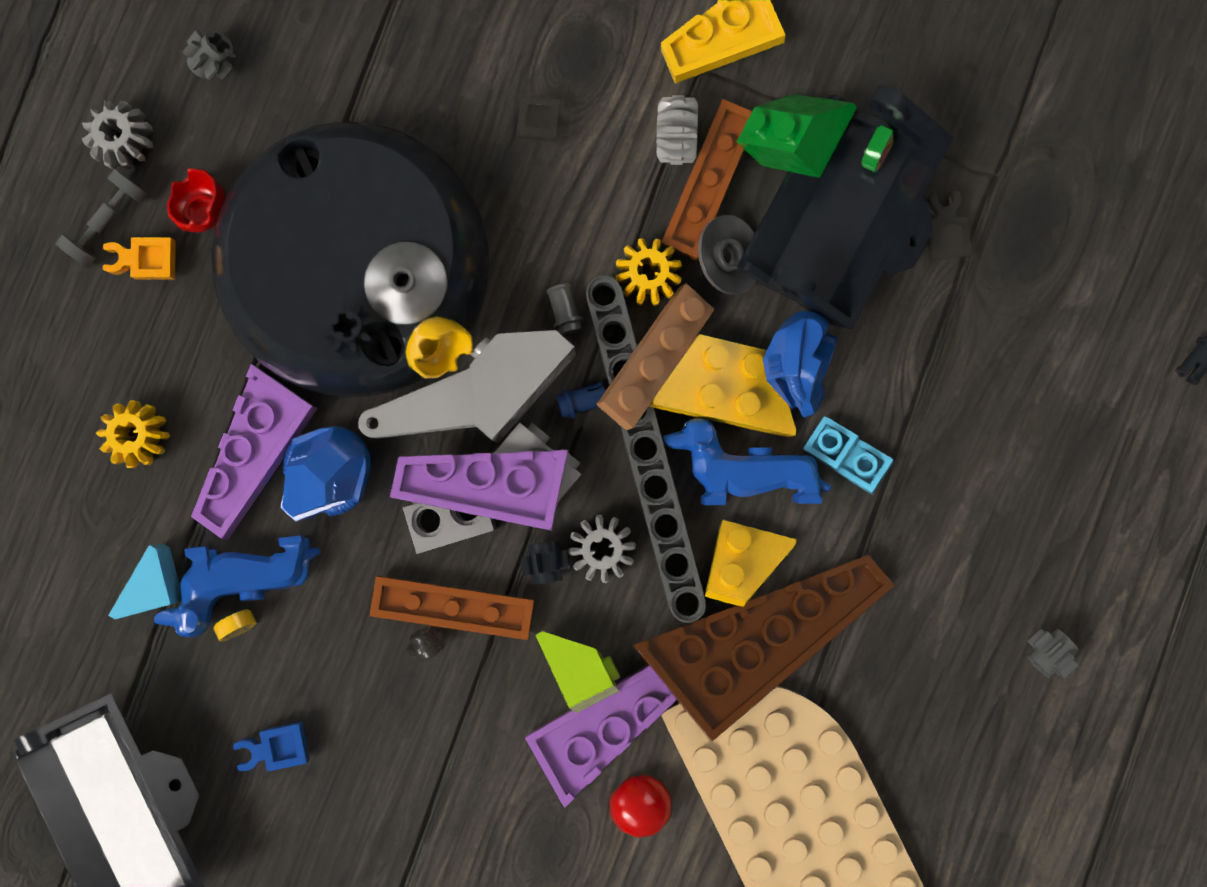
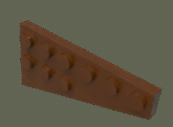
[633,555,895,742]

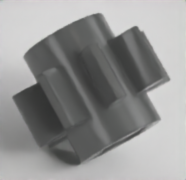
[183,29,237,80]
[1027,629,1079,679]

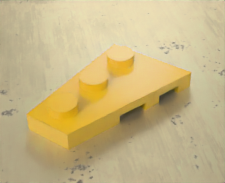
[661,0,786,84]

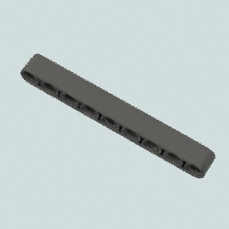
[586,275,706,623]

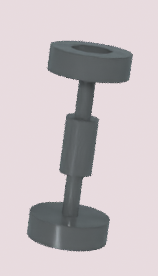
[55,168,148,268]

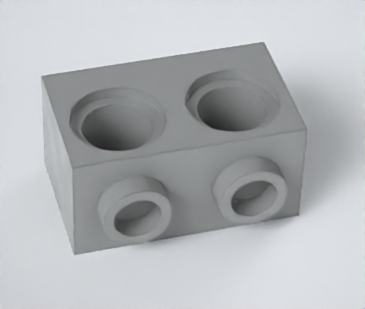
[403,502,497,554]

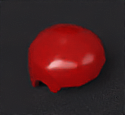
[167,168,226,232]
[609,775,671,838]

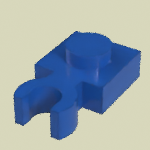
[233,721,310,772]

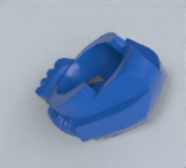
[763,311,837,418]
[281,426,371,522]

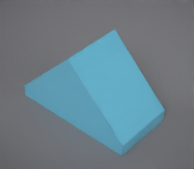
[108,544,182,619]

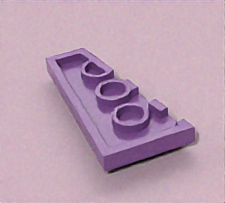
[191,364,318,540]
[390,450,568,531]
[525,665,676,808]

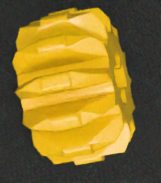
[615,238,682,306]
[96,400,170,468]

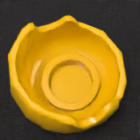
[406,317,473,378]

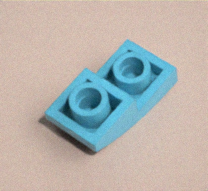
[803,416,894,495]

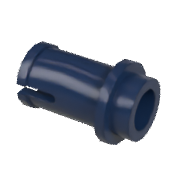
[556,381,605,419]

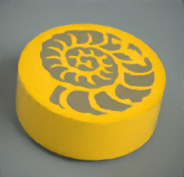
[213,609,257,642]

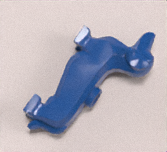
[662,418,831,505]
[154,535,321,638]

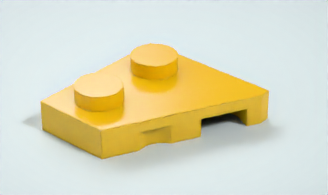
[705,520,796,607]

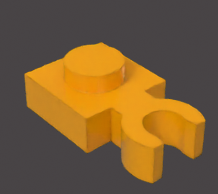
[103,238,176,280]

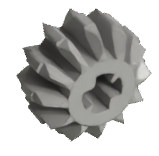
[656,95,698,165]
[82,100,154,169]
[568,515,636,583]

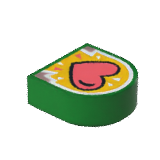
[861,125,894,173]

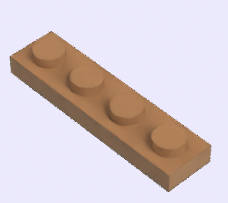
[596,283,714,430]

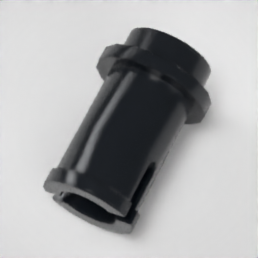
[1175,334,1207,385]

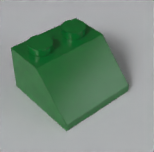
[736,94,857,178]

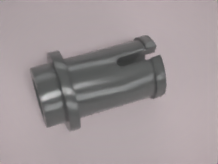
[547,283,584,336]

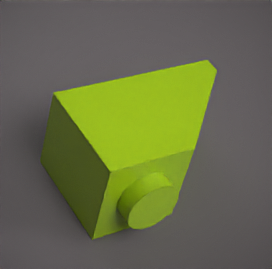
[536,631,621,713]

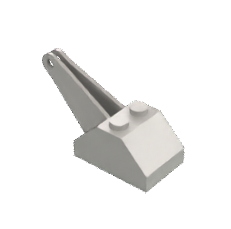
[358,330,576,443]

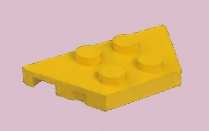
[648,334,796,438]

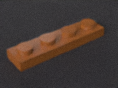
[661,99,752,261]
[370,576,535,640]

